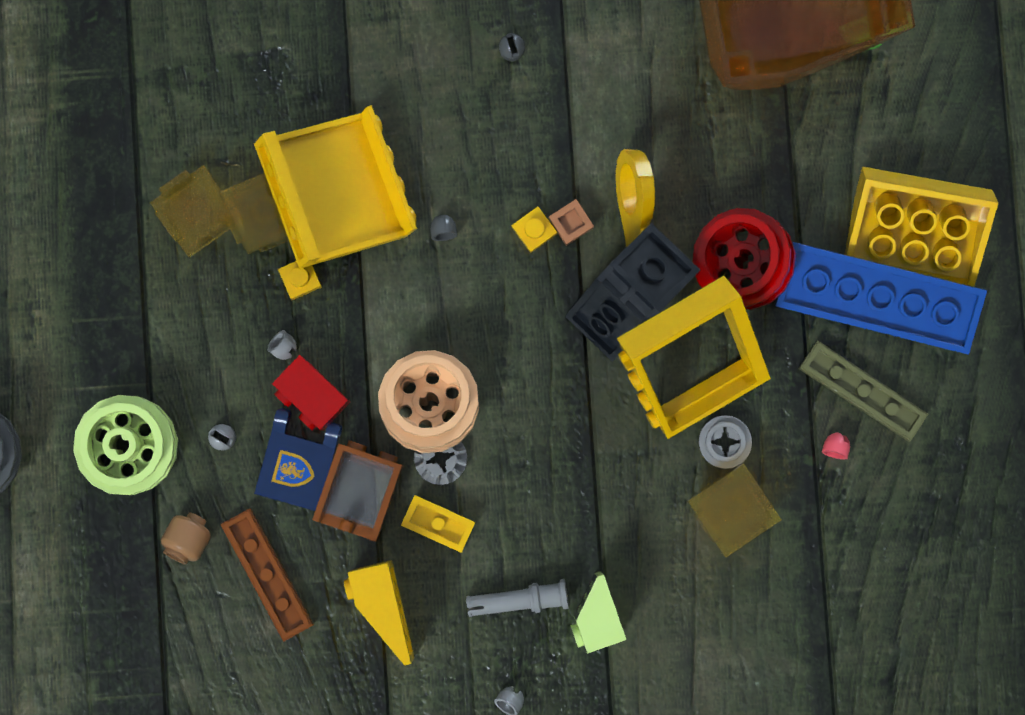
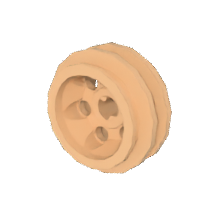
[378,350,479,453]

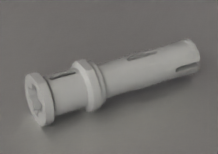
[466,579,569,617]

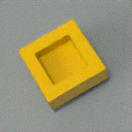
[511,206,557,253]
[278,261,322,300]

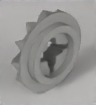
[698,415,752,469]
[414,442,467,485]

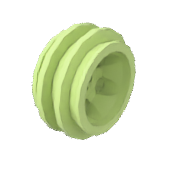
[73,395,178,495]

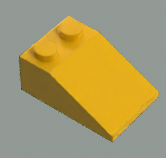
[344,560,415,666]

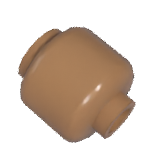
[161,512,211,565]

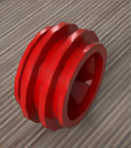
[692,208,796,310]

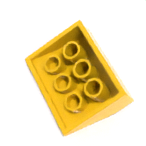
[845,167,998,287]

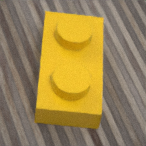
[401,495,475,553]

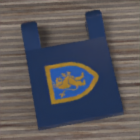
[254,408,342,511]

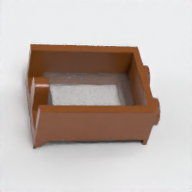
[312,440,403,542]

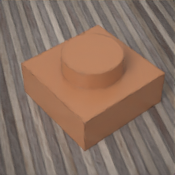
[548,199,594,246]

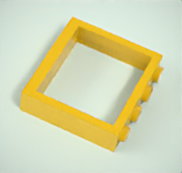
[617,276,771,439]

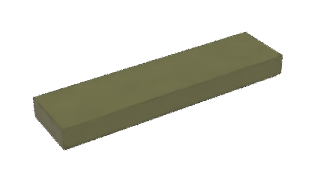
[798,341,928,442]

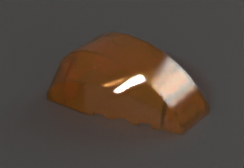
[699,0,915,90]

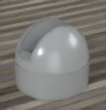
[267,330,297,360]
[208,424,236,451]
[494,686,524,715]

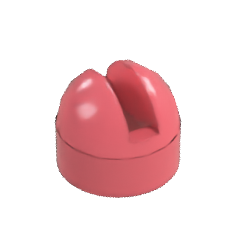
[822,432,850,460]

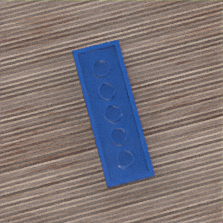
[774,241,987,355]

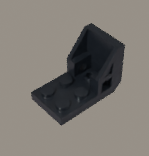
[565,223,700,362]

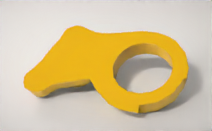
[616,149,655,247]

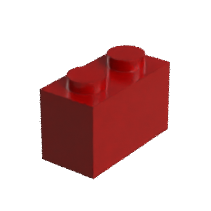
[272,355,350,431]

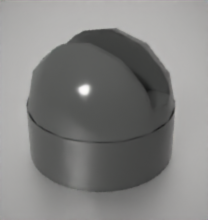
[499,33,525,61]
[430,214,457,241]

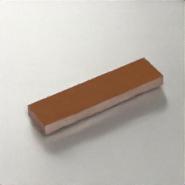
[220,508,314,642]

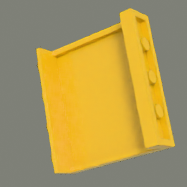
[254,105,417,269]

